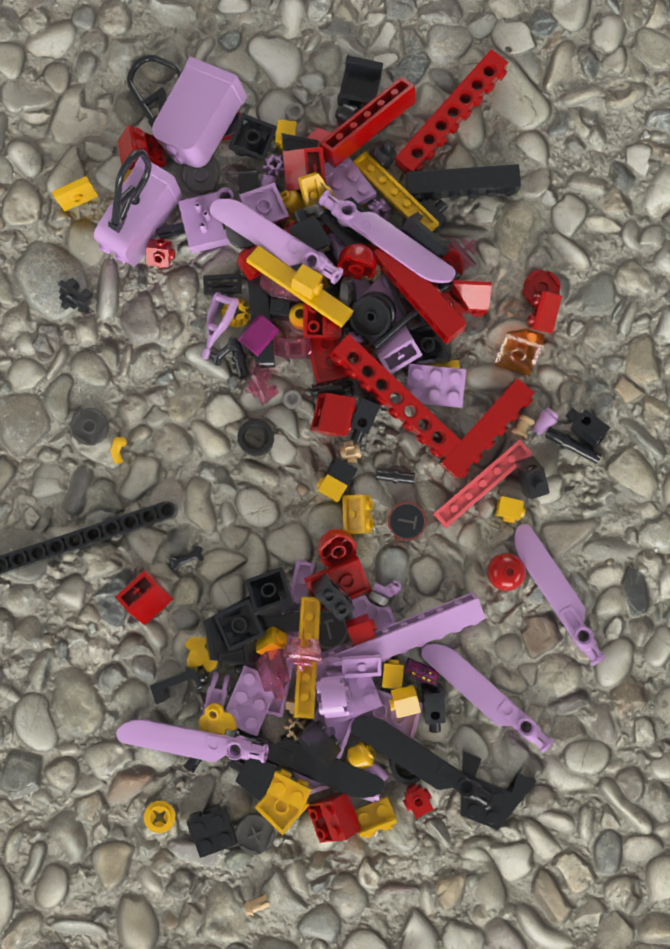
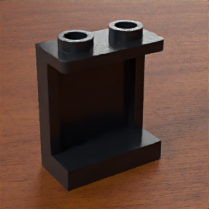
[337,55,383,109]
[400,212,452,259]
[150,666,208,705]

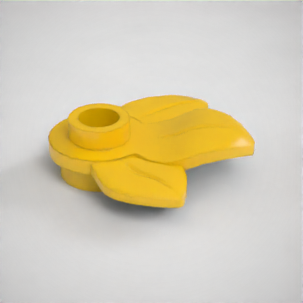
[184,636,218,673]
[199,703,237,735]

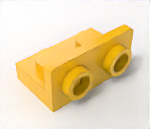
[342,494,374,534]
[267,769,313,811]
[354,796,397,838]

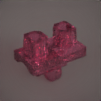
[449,237,478,271]
[245,367,279,405]
[284,637,322,671]

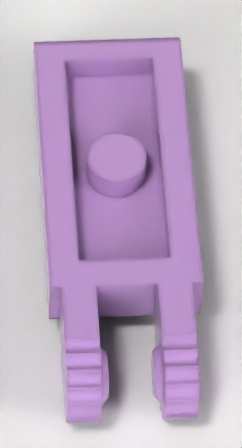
[325,654,381,678]
[202,671,231,716]

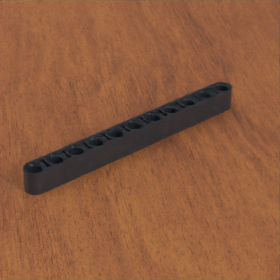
[238,168,275,369]
[0,501,178,576]

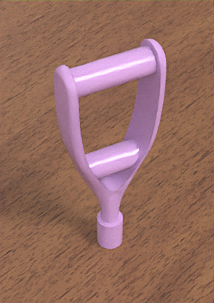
[201,292,239,360]

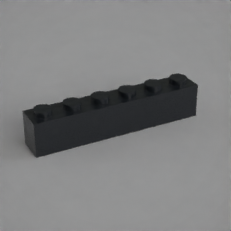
[406,164,521,202]

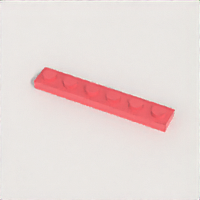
[433,439,533,529]

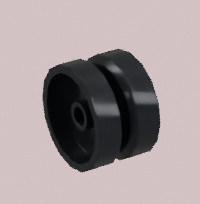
[349,291,397,339]

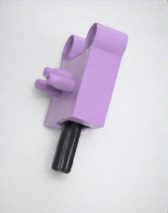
[158,188,235,253]

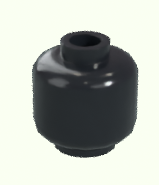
[335,103,361,126]

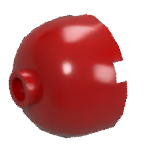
[337,243,377,280]
[317,529,357,567]
[487,553,526,591]

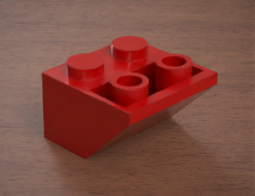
[117,125,166,170]
[282,147,326,191]
[526,291,562,334]
[303,299,342,340]
[310,393,356,437]
[115,570,174,625]
[307,792,362,843]

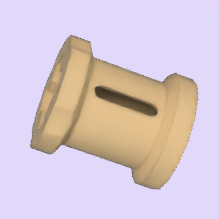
[511,415,535,440]

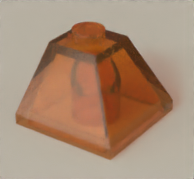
[494,328,545,376]

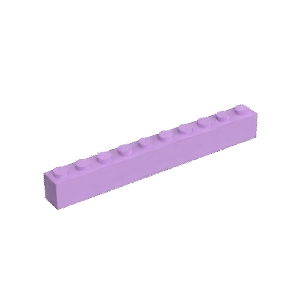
[293,592,486,682]

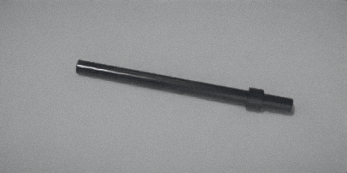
[371,271,461,350]

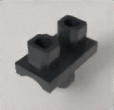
[58,278,93,313]

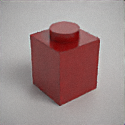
[346,613,377,646]

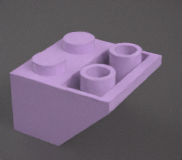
[370,326,422,374]

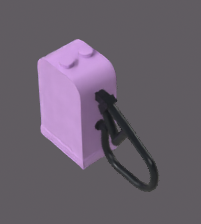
[127,55,248,168]
[94,149,183,267]

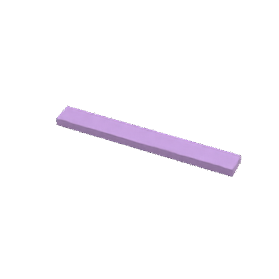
[267,560,316,718]

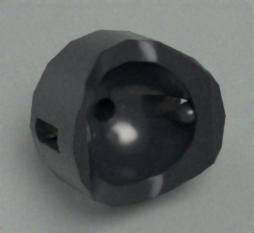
[369,139,397,169]

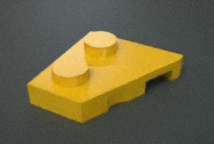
[298,172,337,217]

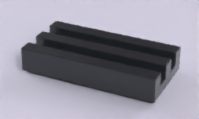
[203,273,242,295]

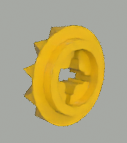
[221,297,251,327]
[144,800,176,833]

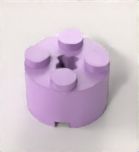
[316,675,352,719]

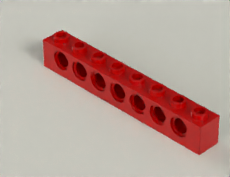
[394,49,509,174]
[330,334,461,458]

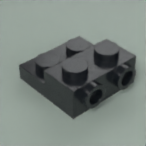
[186,804,238,858]

